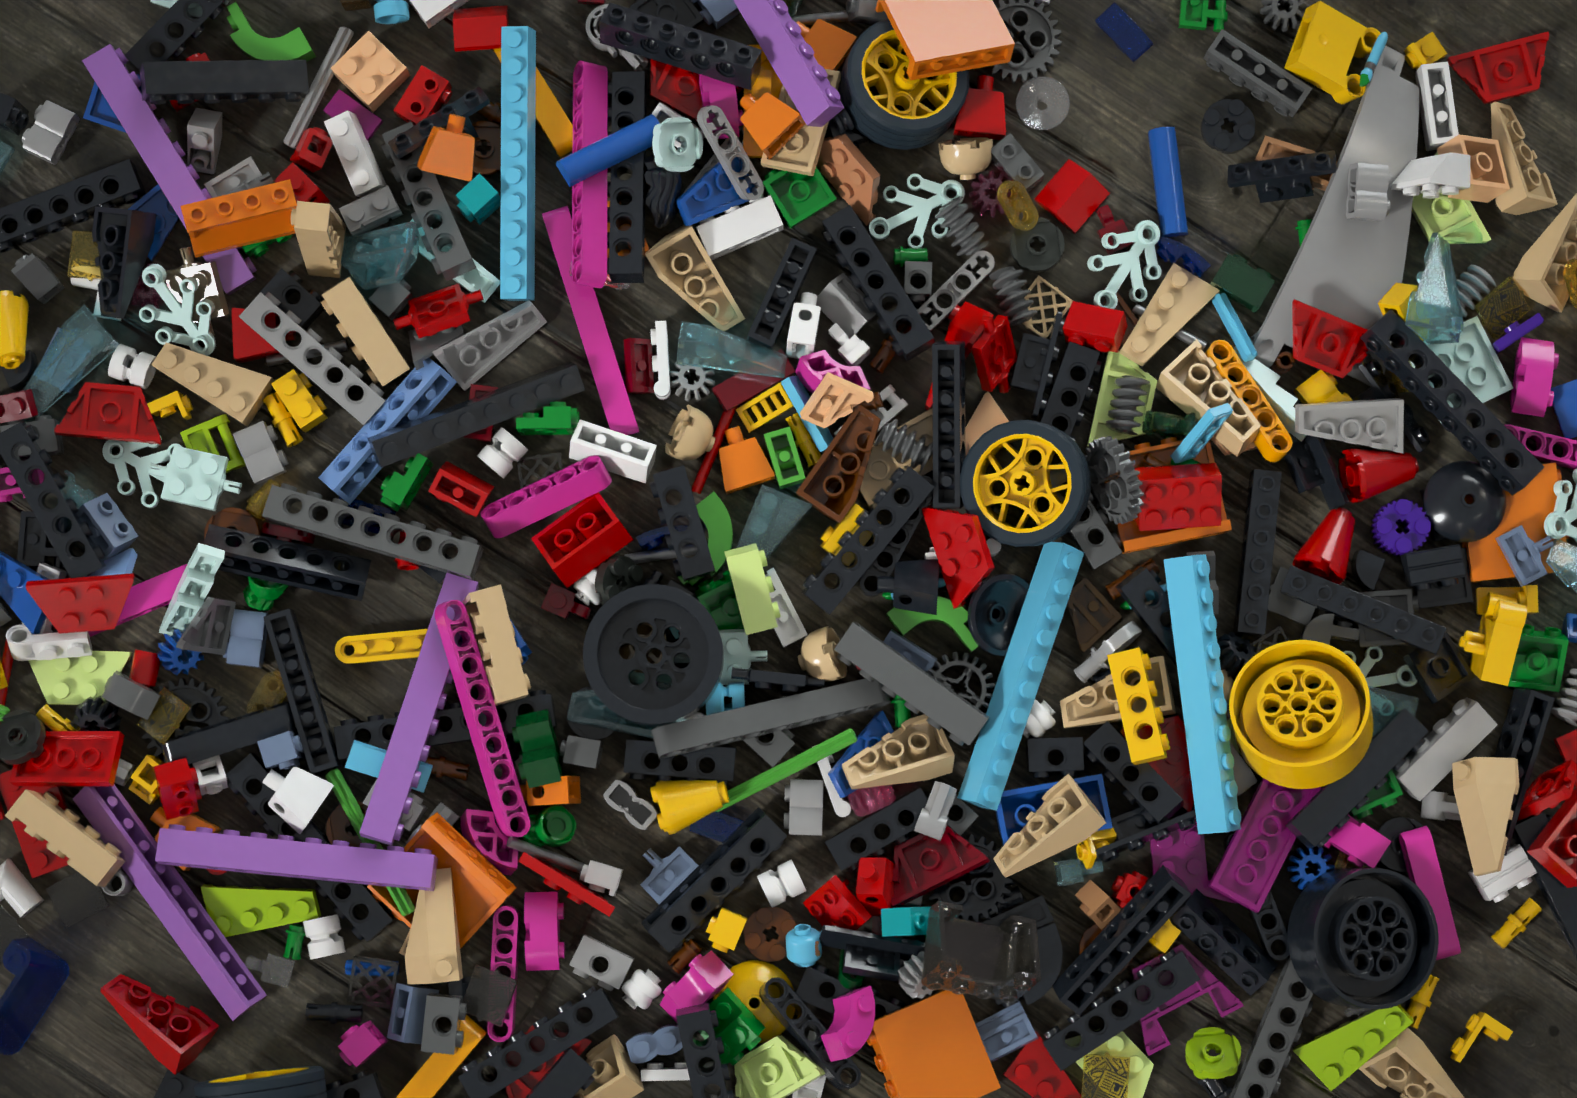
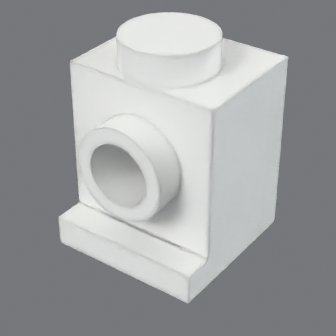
[192,755,228,796]
[579,860,623,896]

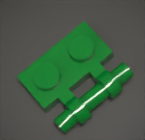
[1178,0,1228,32]

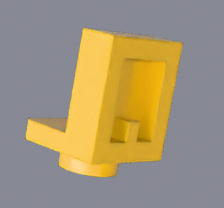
[1404,31,1447,70]
[147,391,193,420]
[1076,828,1117,869]

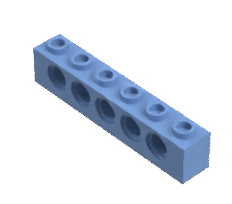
[318,358,457,505]

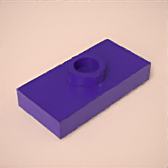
[1492,313,1544,354]

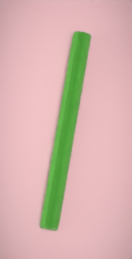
[715,729,857,812]
[326,769,415,916]

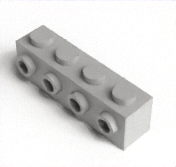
[1393,697,1498,801]

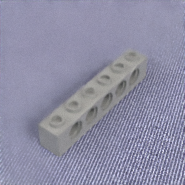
[239,291,385,425]

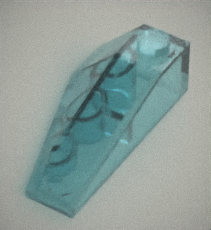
[24,304,120,416]

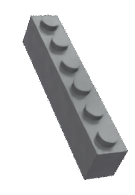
[834,622,989,746]

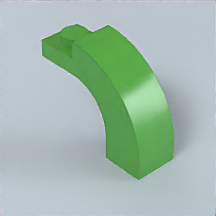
[227,2,316,62]
[678,492,733,587]
[886,596,979,653]

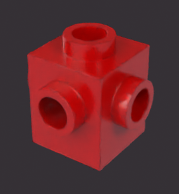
[1111,871,1148,909]

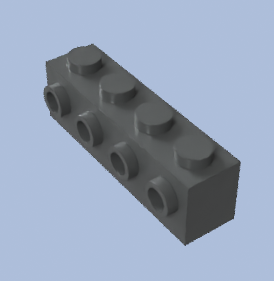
[1203,29,1312,118]

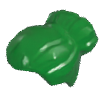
[243,576,289,611]
[522,805,576,847]

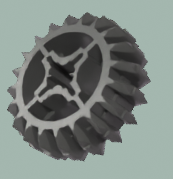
[926,652,995,711]

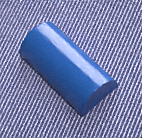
[995,774,1113,846]

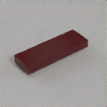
[712,349,795,413]

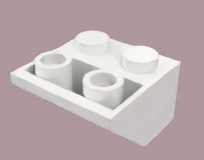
[1391,152,1470,199]

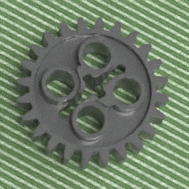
[983,0,1062,84]
[1085,436,1144,524]

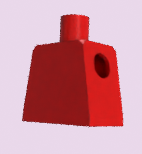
[953,75,1006,141]
[274,162,330,204]
[232,308,296,363]
[856,858,895,916]

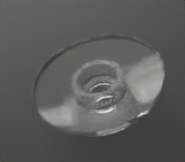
[1016,77,1070,130]

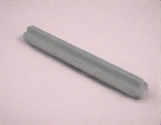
[284,26,354,149]

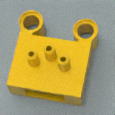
[1284,1,1381,104]
[1459,592,1527,686]

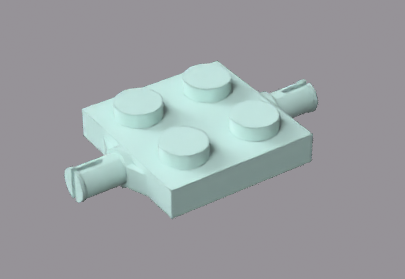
[148,445,242,511]
[674,629,767,685]

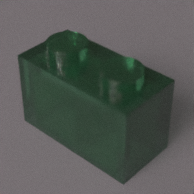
[1210,254,1275,313]

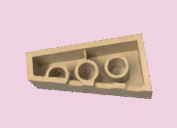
[291,201,346,278]
[321,276,410,386]
[1156,339,1261,457]
[151,342,276,427]
[462,584,531,706]
[5,789,125,887]

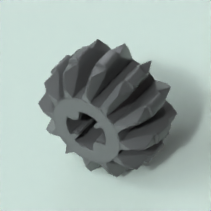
[1260,0,1306,32]

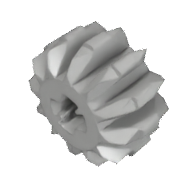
[670,356,715,402]
[898,951,946,999]

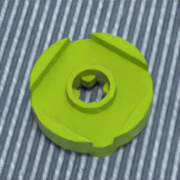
[1185,1027,1241,1079]

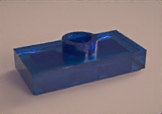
[689,812,744,843]

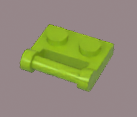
[180,414,246,473]

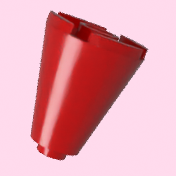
[1339,448,1419,503]
[1292,508,1355,585]

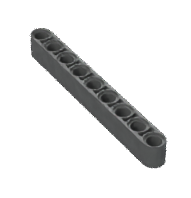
[652,678,891,758]

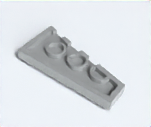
[432,300,547,391]
[1295,398,1404,453]

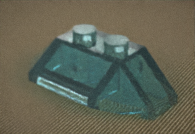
[341,221,420,290]

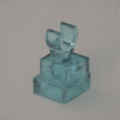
[63,470,98,508]
[1054,858,1104,886]

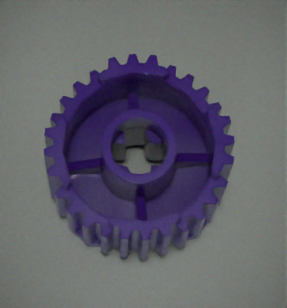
[1371,499,1431,556]

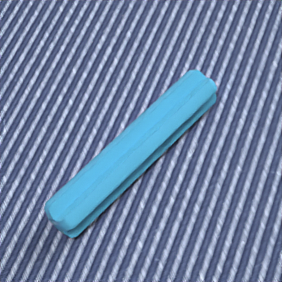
[1212,293,1258,362]

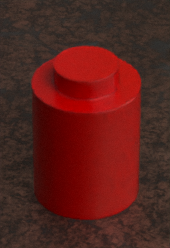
[129,650,161,688]

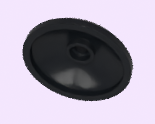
[1423,461,1506,543]
[968,574,1029,656]

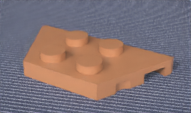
[816,134,880,226]

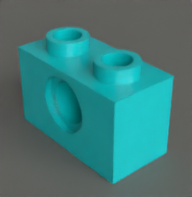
[456,173,501,225]
[881,906,940,937]

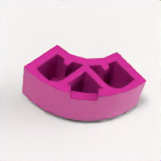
[699,74,744,139]
[1510,337,1559,417]
[795,350,870,394]
[461,809,518,876]
[1323,814,1391,868]
[524,892,565,971]
[660,950,734,1024]
[821,986,875,1062]

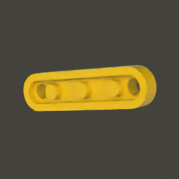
[335,629,428,664]

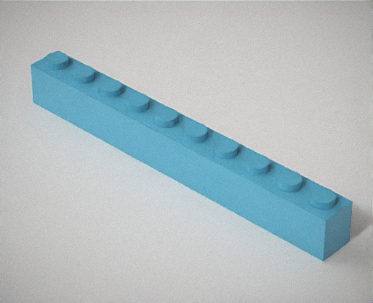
[500,26,536,301]
[957,542,1084,811]
[1164,554,1241,834]

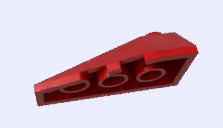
[925,301,994,411]
[100,974,219,1075]

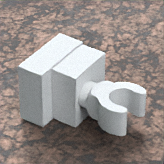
[828,323,870,366]

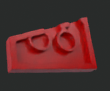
[1003,1030,1082,1098]

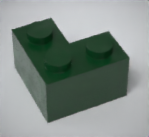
[512,709,562,788]

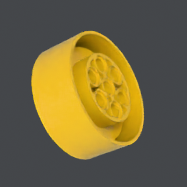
[1229,640,1374,789]

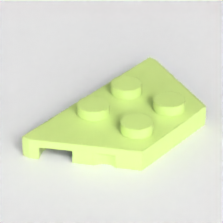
[1412,152,1491,244]
[1087,351,1157,447]
[28,651,132,705]
[1065,1028,1154,1098]
[734,1035,825,1098]

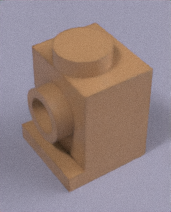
[1075,880,1121,930]

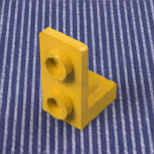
[1476,585,1538,615]
[1450,1011,1513,1063]

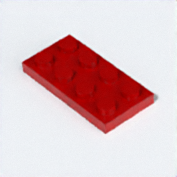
[9,731,125,787]
[0,770,69,879]

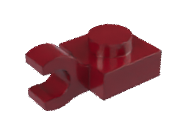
[1096,204,1134,255]
[541,583,591,619]

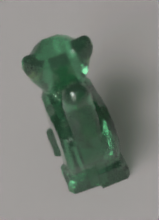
[1142,411,1199,437]

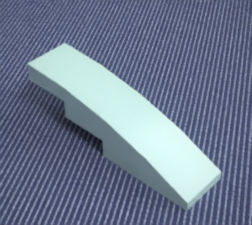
[399,219,500,303]
[1234,346,1306,442]
[159,543,225,636]

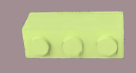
[724,543,781,635]

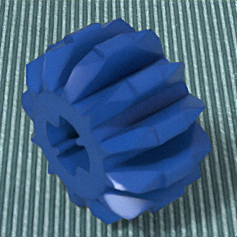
[157,628,204,675]
[1287,847,1335,890]

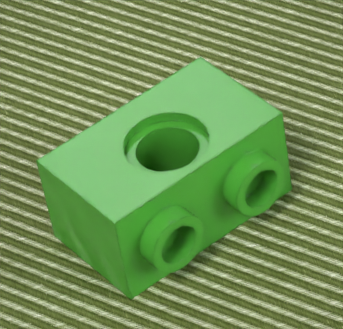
[764,426,806,490]

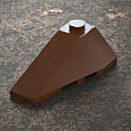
[796,404,881,524]

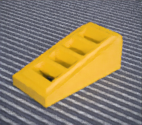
[736,382,794,433]

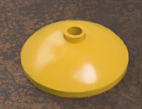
[714,960,795,1043]

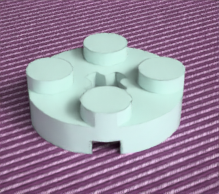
[652,117,703,172]

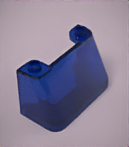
[0,937,69,1055]

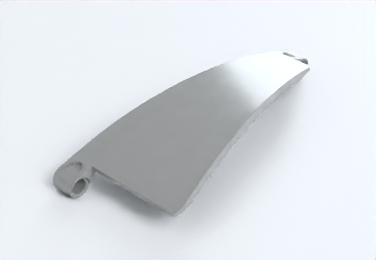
[1250,45,1419,386]

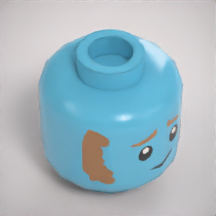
[785,924,822,967]

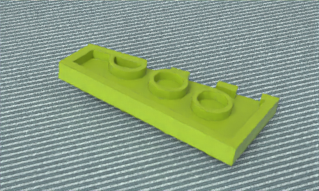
[201,884,321,937]
[1293,1004,1414,1091]

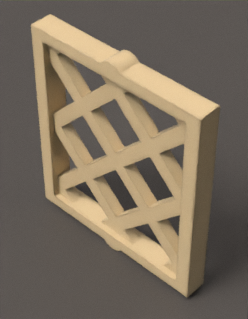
[1022,275,1073,339]

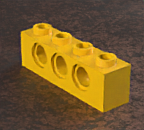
[1107,648,1170,765]

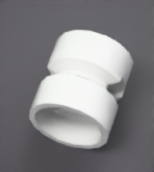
[108,344,156,389]
[477,427,528,479]
[757,859,806,907]
[303,914,346,960]

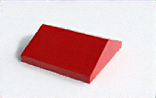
[453,5,508,52]
[1034,159,1110,234]

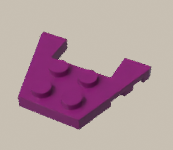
[1150,809,1237,903]
[1132,944,1244,1056]

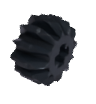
[1217,631,1257,678]
[73,695,122,731]

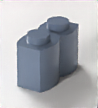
[223,609,269,668]
[626,1024,683,1063]

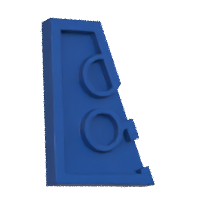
[676,157,755,226]
[129,184,179,262]
[0,551,50,634]
[828,710,894,798]

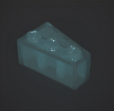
[736,484,813,561]

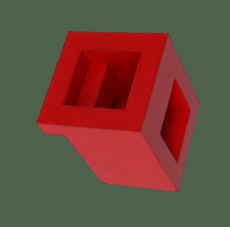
[290,127,333,172]

